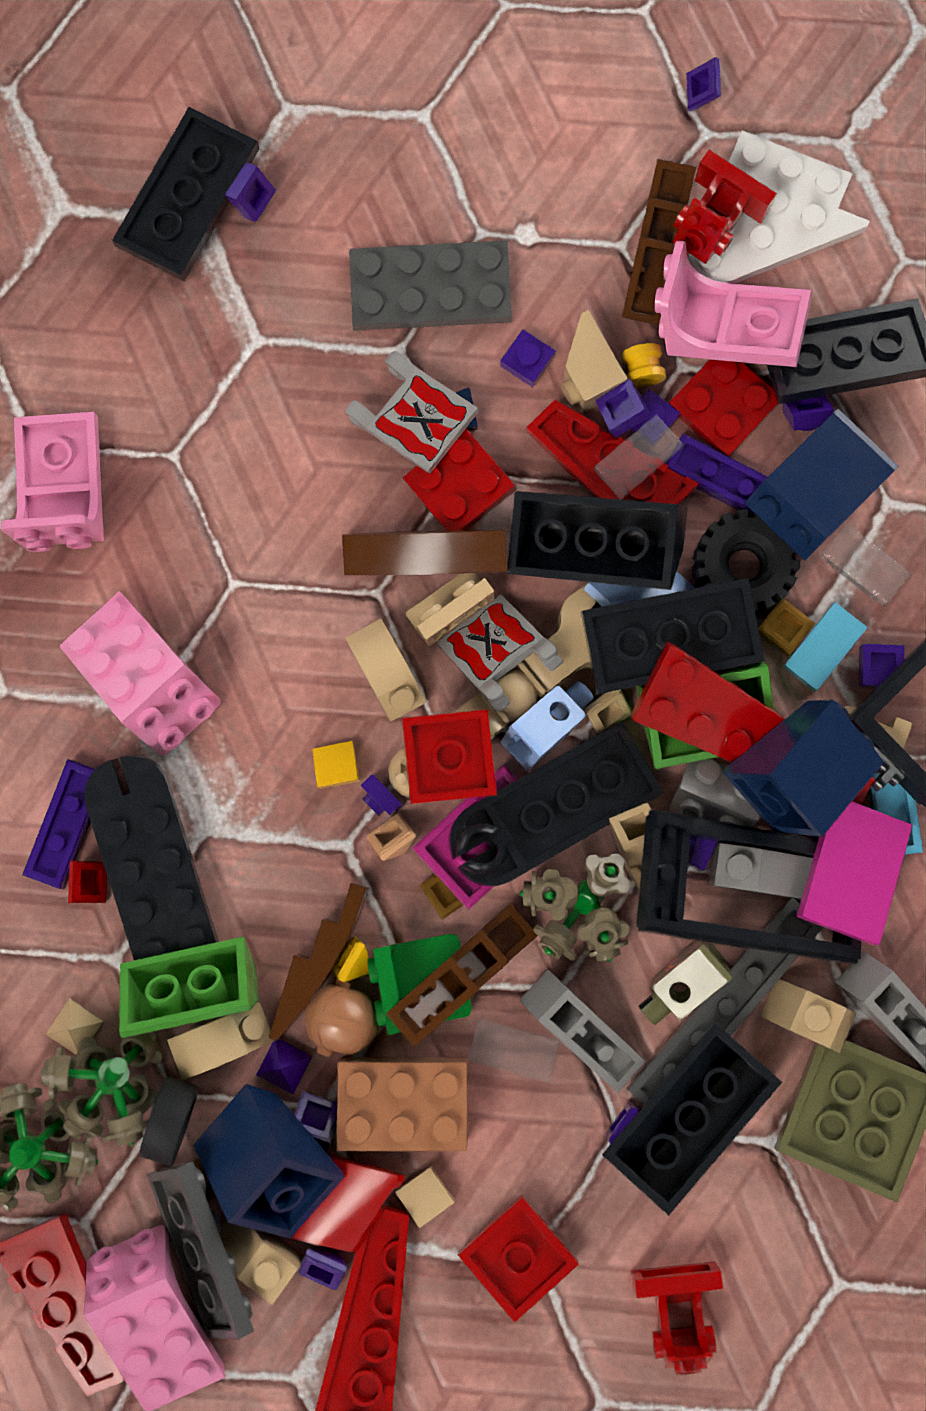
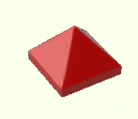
[68,861,107,903]

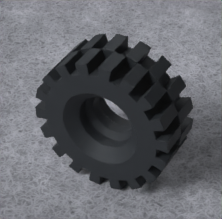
[691,509,800,616]

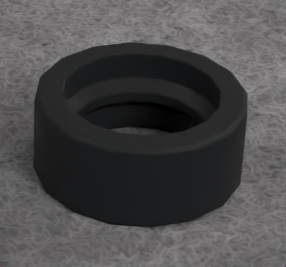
[139,1077,199,1166]

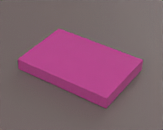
[412,765,518,910]
[796,802,912,945]

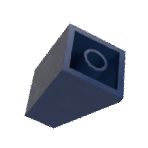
[745,409,899,561]
[722,700,884,837]
[193,1084,345,1238]

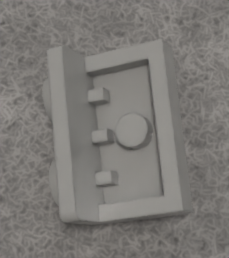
[669,758,760,828]

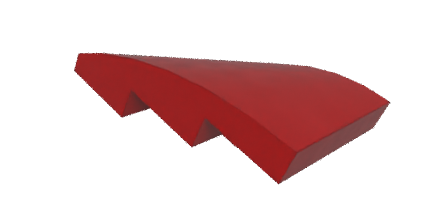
[291,1153,405,1252]

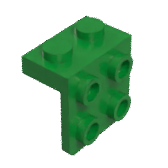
[367,933,472,1035]

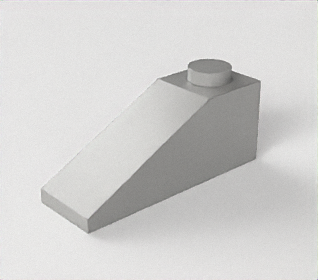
[708,843,813,899]
[835,951,926,1072]
[519,969,646,1093]

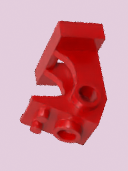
[673,149,777,264]
[631,1261,724,1375]

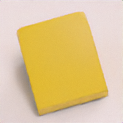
[312,741,360,789]

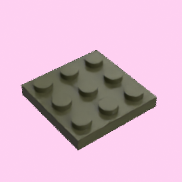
[774,1040,926,1202]

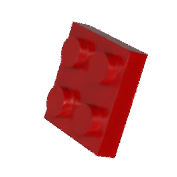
[669,359,779,457]
[402,428,517,531]
[401,709,497,804]
[458,1194,579,1323]

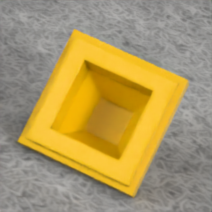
[334,936,369,982]

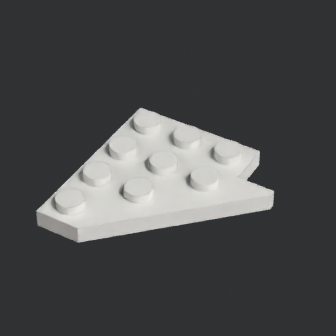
[688,130,870,284]

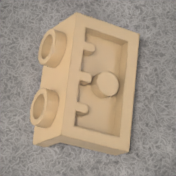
[406,573,494,647]

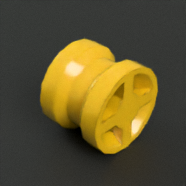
[621,343,667,388]

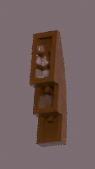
[622,159,696,326]
[342,529,507,575]
[269,883,370,1041]
[386,904,538,1047]

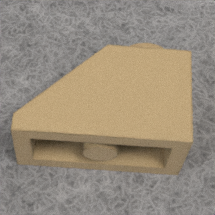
[561,310,627,414]
[760,979,856,1053]
[219,1220,304,1305]

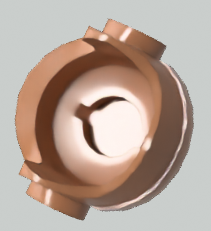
[305,979,379,1057]

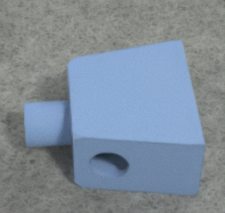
[500,681,594,772]

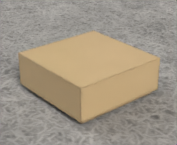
[395,1165,455,1228]

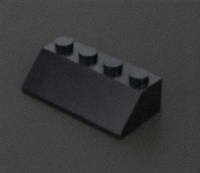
[507,491,688,590]
[602,1023,782,1216]

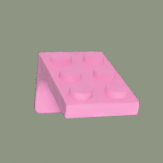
[655,241,811,367]
[1,412,104,552]
[59,591,221,756]
[83,1225,225,1411]

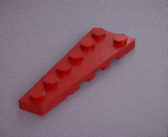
[630,641,875,805]
[315,1205,410,1411]

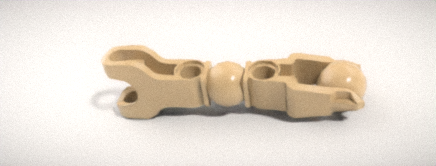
[388,582,599,797]

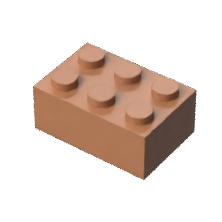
[337,1057,468,1151]

